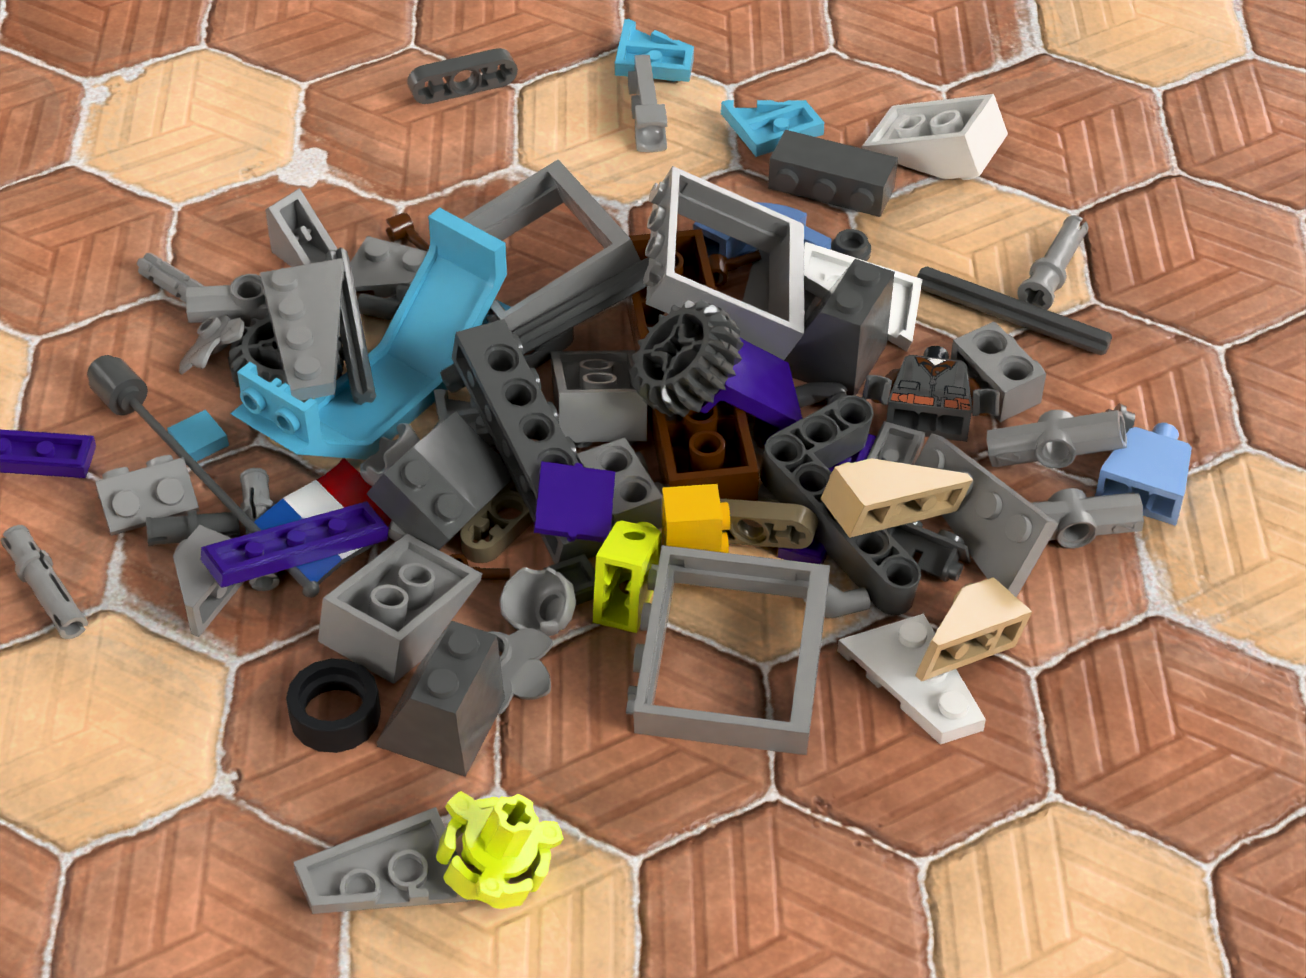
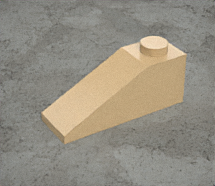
[821,458,973,538]
[915,577,1032,681]

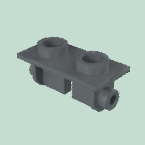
[887,521,971,582]

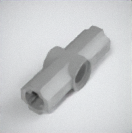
[186,274,269,327]
[986,410,1127,468]
[1032,488,1144,548]

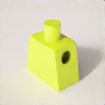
[592,520,662,633]

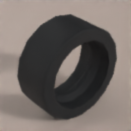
[286,658,381,753]

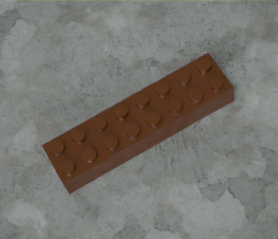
[625,229,759,501]

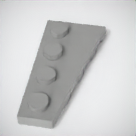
[260,258,345,401]
[914,433,1058,597]

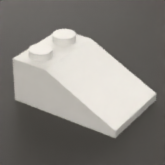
[862,94,1008,180]

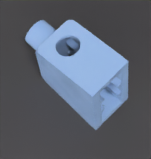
[1095,423,1192,526]

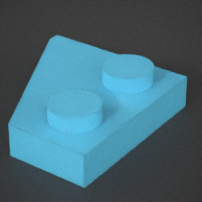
[615,19,694,82]
[721,100,825,157]

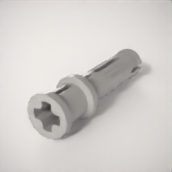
[1017,215,1089,310]

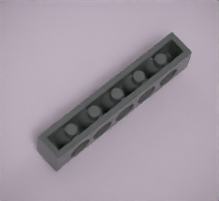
[452,319,614,564]

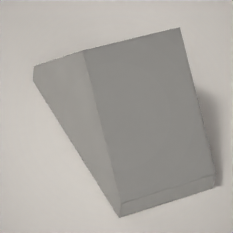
[265,188,338,267]

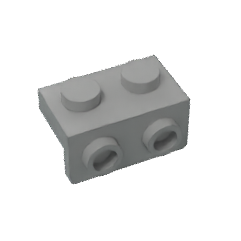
[95,455,199,536]

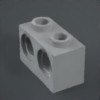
[951,321,1046,422]
[577,437,663,529]

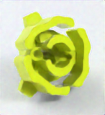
[436,791,564,909]

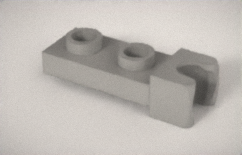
[628,55,667,152]

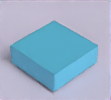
[167,409,229,462]

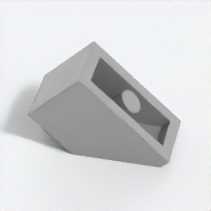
[173,525,245,637]

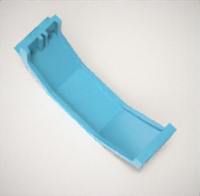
[230,207,507,460]

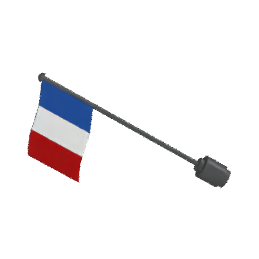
[87,355,391,598]

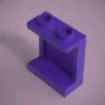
[700,337,803,445]

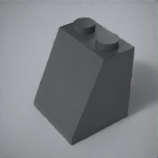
[784,259,895,396]
[377,621,505,777]

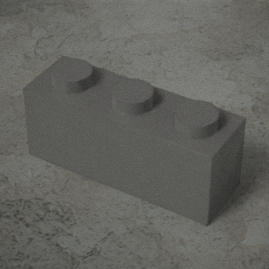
[768,130,898,217]

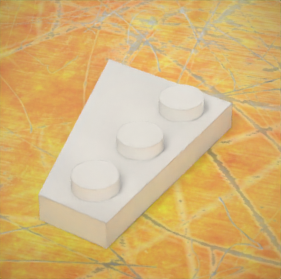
[804,242,922,351]
[837,613,986,745]

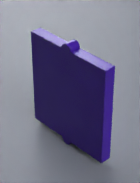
[534,461,615,542]

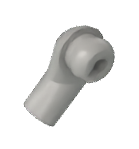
[803,583,870,618]

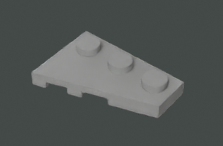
[293,807,475,914]

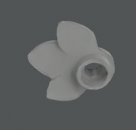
[179,315,244,375]
[489,628,553,714]

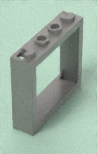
[462,159,641,332]
[643,166,804,360]
[626,545,830,755]

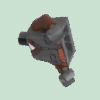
[862,346,1000,442]

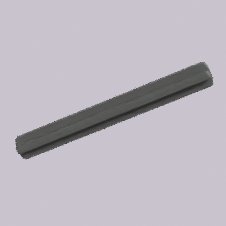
[326,248,376,405]
[917,266,1112,355]

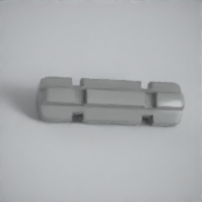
[137,253,204,303]

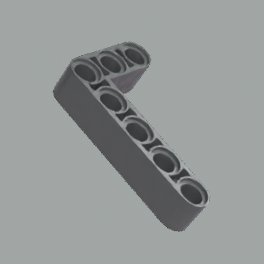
[759,395,921,615]

